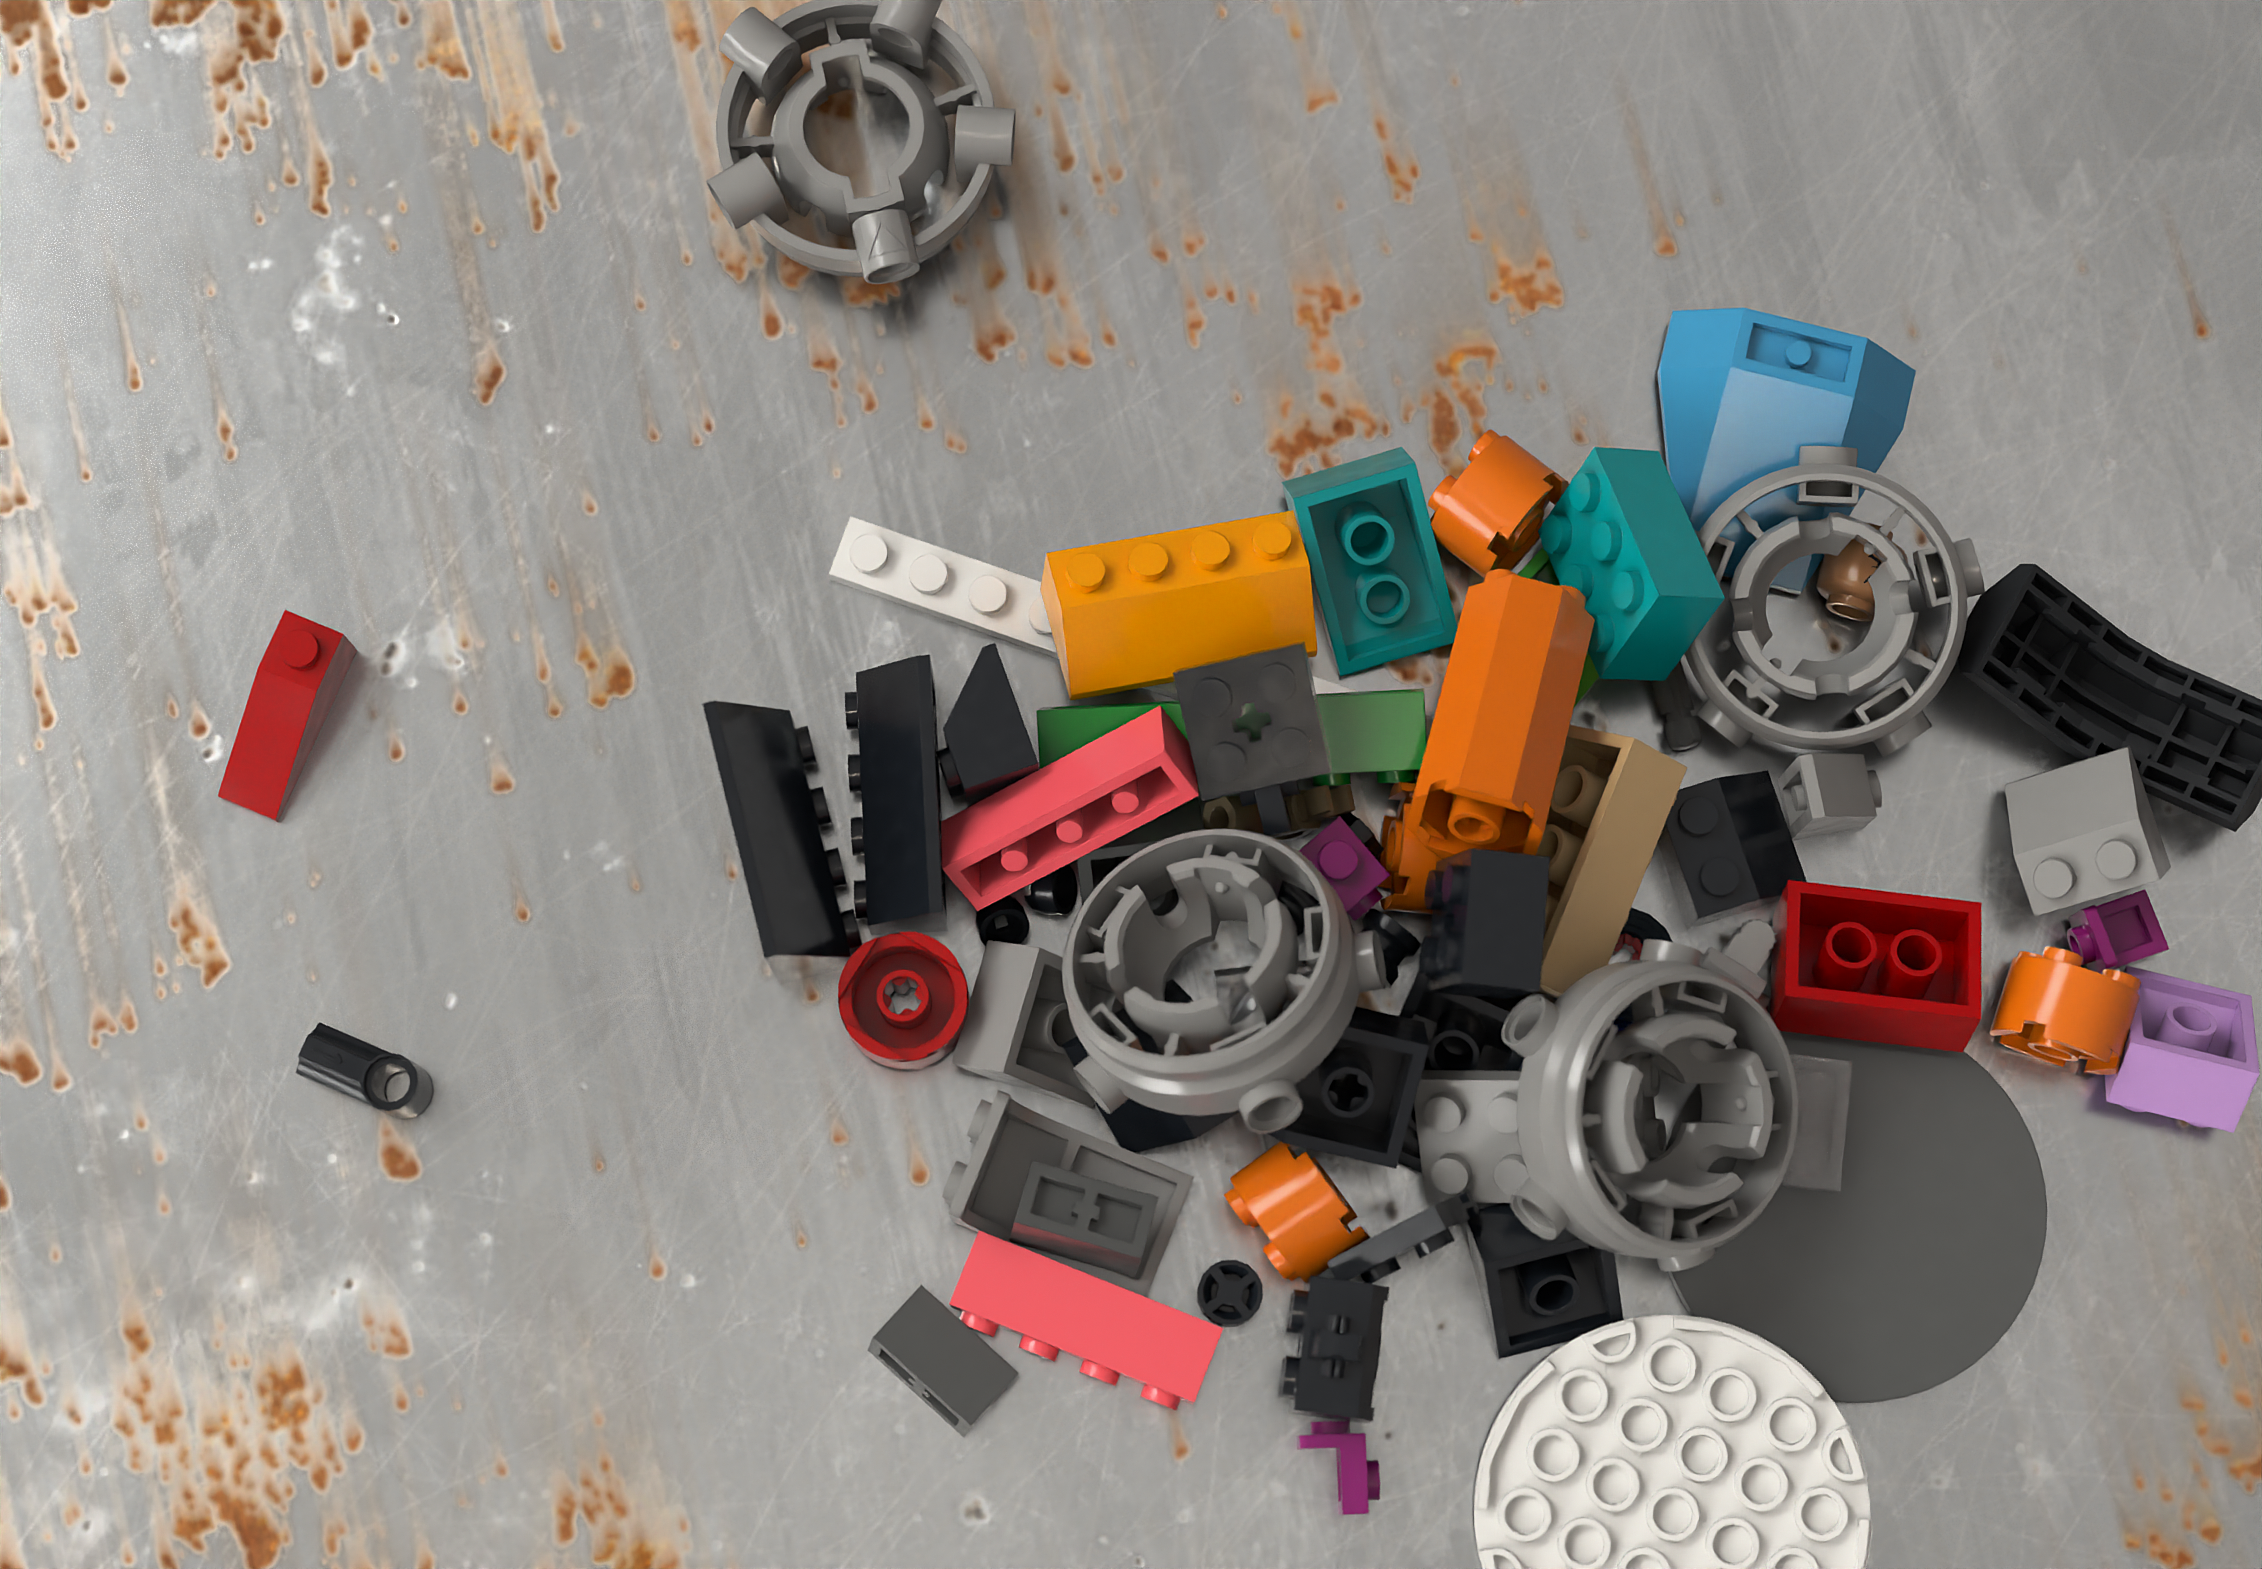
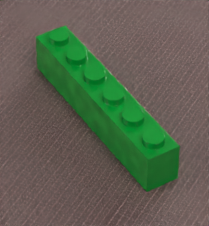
[1036,688,1427,792]

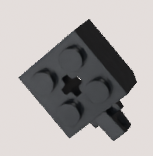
[1173,641,1332,836]
[1419,848,1550,999]
[1267,1006,1429,1169]
[1278,1276,1389,1424]

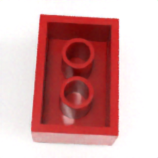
[1770,880,1982,1052]

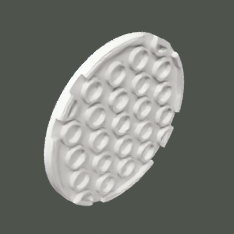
[1474,1315,1872,1569]

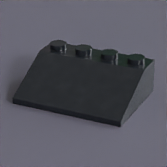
[703,700,863,985]

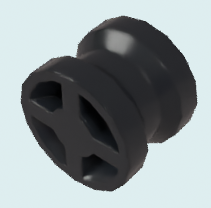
[1360,908,1421,988]
[1197,1260,1263,1327]

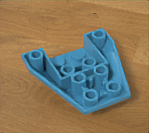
[1657,308,1916,595]

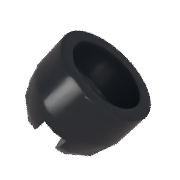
[1024,864,1077,915]
[975,895,1030,946]

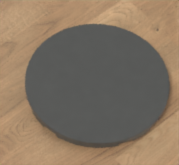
[1665,1031,2047,1403]

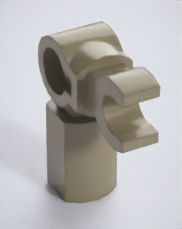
[1203,785,1356,841]

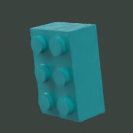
[1538,447,1725,681]

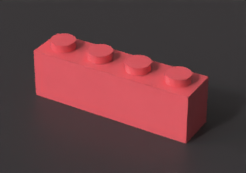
[941,705,1199,911]
[949,1230,1223,1411]

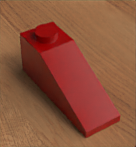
[218,610,357,822]

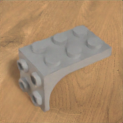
[1414,1051,1666,1205]
[942,1090,1194,1297]

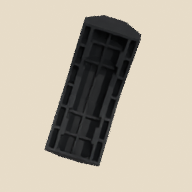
[1958,564,2262,832]

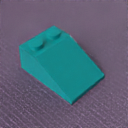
[1281,447,1458,676]

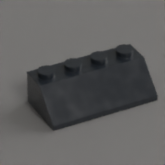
[845,655,948,935]

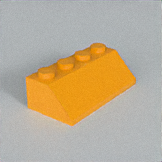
[1040,510,1318,701]

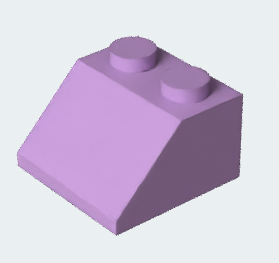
[2105,965,2260,1133]

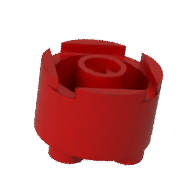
[838,931,970,1069]

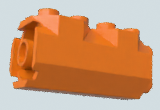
[1405,569,1595,858]

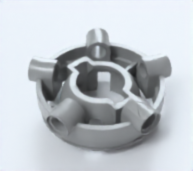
[706,0,1016,284]
[1685,446,1985,757]
[1062,829,1386,1133]
[1502,939,1798,1271]

